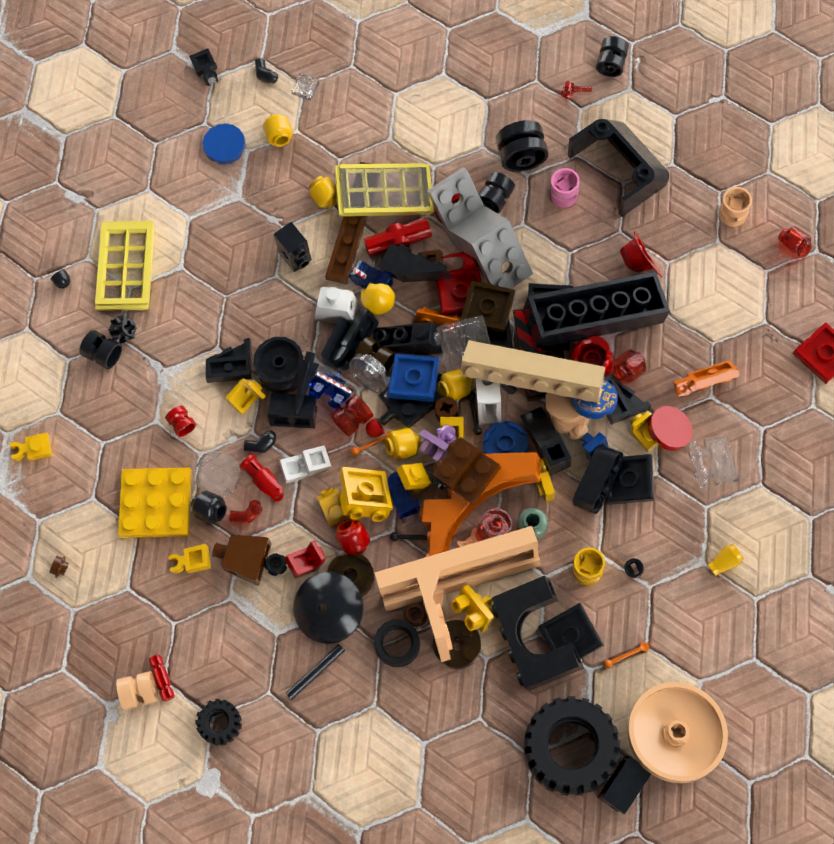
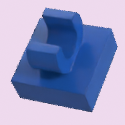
[580,432,609,461]

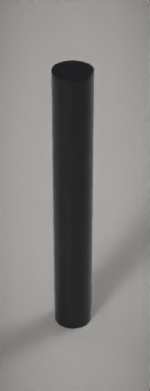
[285,644,345,700]

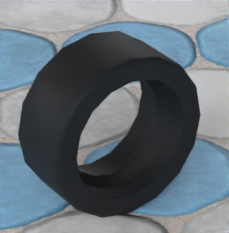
[374,619,420,667]

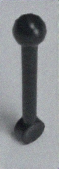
[466,391,482,435]
[390,532,427,541]

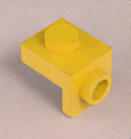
[225,378,266,415]
[397,463,431,494]
[316,487,350,527]

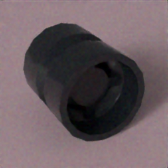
[596,36,629,77]
[479,172,515,213]
[79,330,122,369]

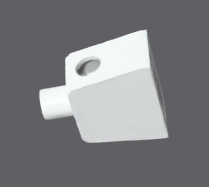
[315,287,360,325]
[476,379,501,425]

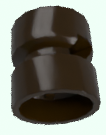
[353,337,395,378]

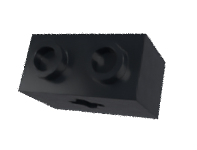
[273,222,312,272]

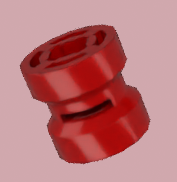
[165,405,197,437]

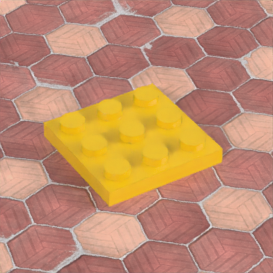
[118,467,192,538]

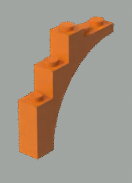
[419,452,541,557]

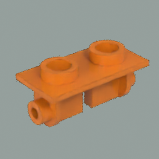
[415,307,461,337]

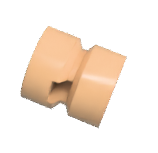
[719,187,752,227]
[116,671,158,710]

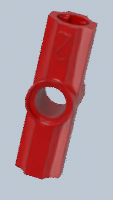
[364,218,432,258]

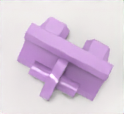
[419,425,456,461]

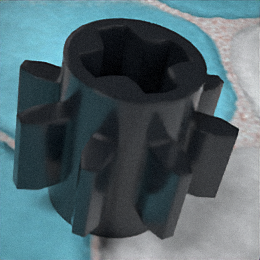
[108,315,137,344]

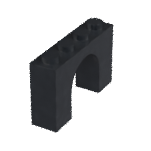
[491,575,584,690]

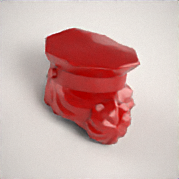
[570,336,613,377]

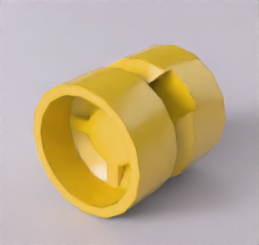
[572,547,605,586]

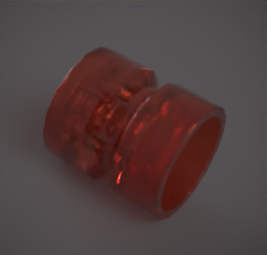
[330,394,374,437]
[475,508,512,542]

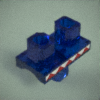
[308,370,353,410]

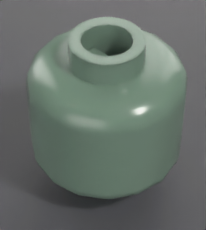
[517,508,548,541]

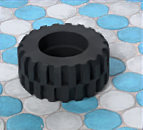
[524,696,620,796]

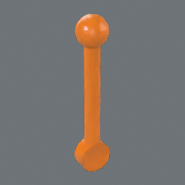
[350,431,391,456]
[603,642,649,669]

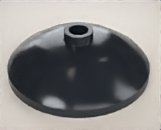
[293,572,364,644]

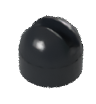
[50,269,70,289]
[624,558,644,578]

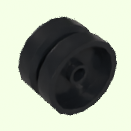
[496,120,548,172]
[253,337,304,394]

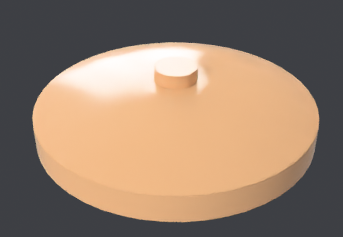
[627,682,728,783]

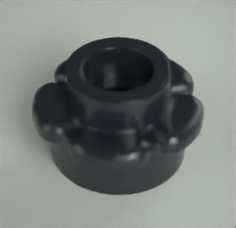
[264,553,287,576]

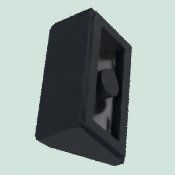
[321,317,351,369]

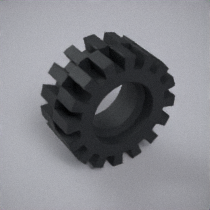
[195,699,242,746]

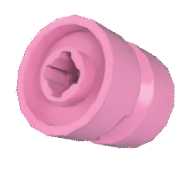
[550,168,580,208]

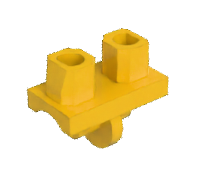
[451,584,494,632]

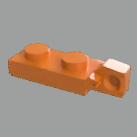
[673,360,740,397]

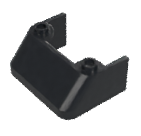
[568,119,669,217]

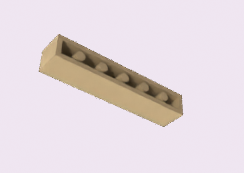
[462,340,605,403]

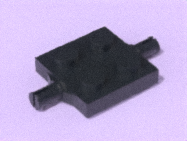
[378,372,442,428]

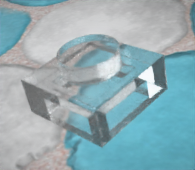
[291,73,320,101]

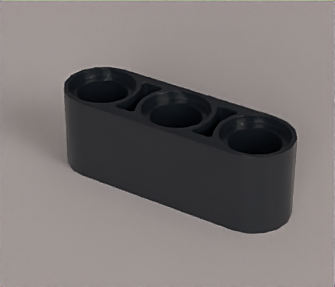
[573,444,623,514]

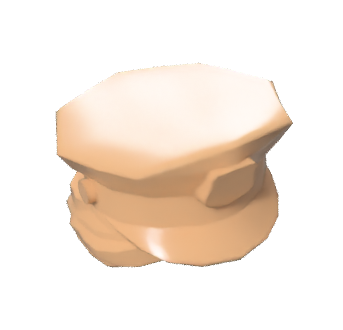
[546,393,590,441]

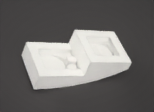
[279,445,331,484]

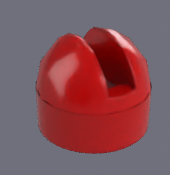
[366,417,385,438]

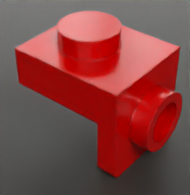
[284,540,325,579]

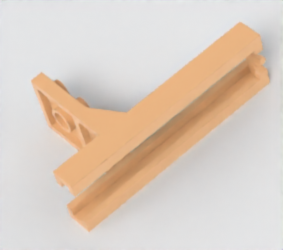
[375,526,541,662]

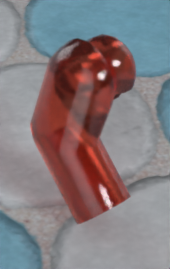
[229,500,262,524]

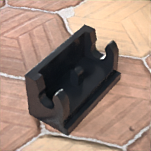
[268,393,317,428]
[597,756,651,814]

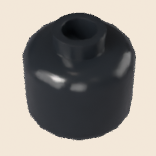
[191,490,227,524]

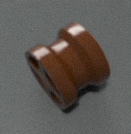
[435,397,458,422]

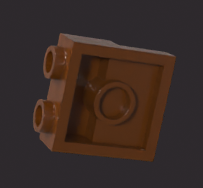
[432,437,501,505]

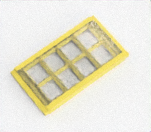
[335,163,434,216]
[95,221,154,311]

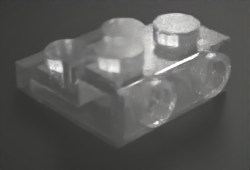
[434,315,490,372]

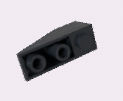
[378,244,452,283]
[373,322,445,355]
[520,407,572,476]

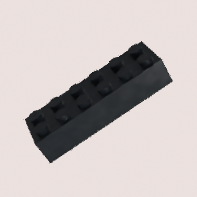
[523,272,670,349]

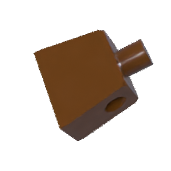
[212,535,272,586]

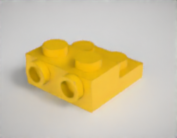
[339,467,393,522]

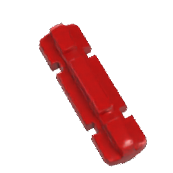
[148,655,175,702]

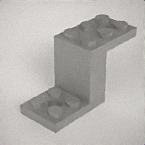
[427,168,533,289]

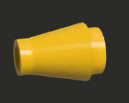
[707,543,744,576]

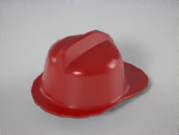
[620,232,663,278]

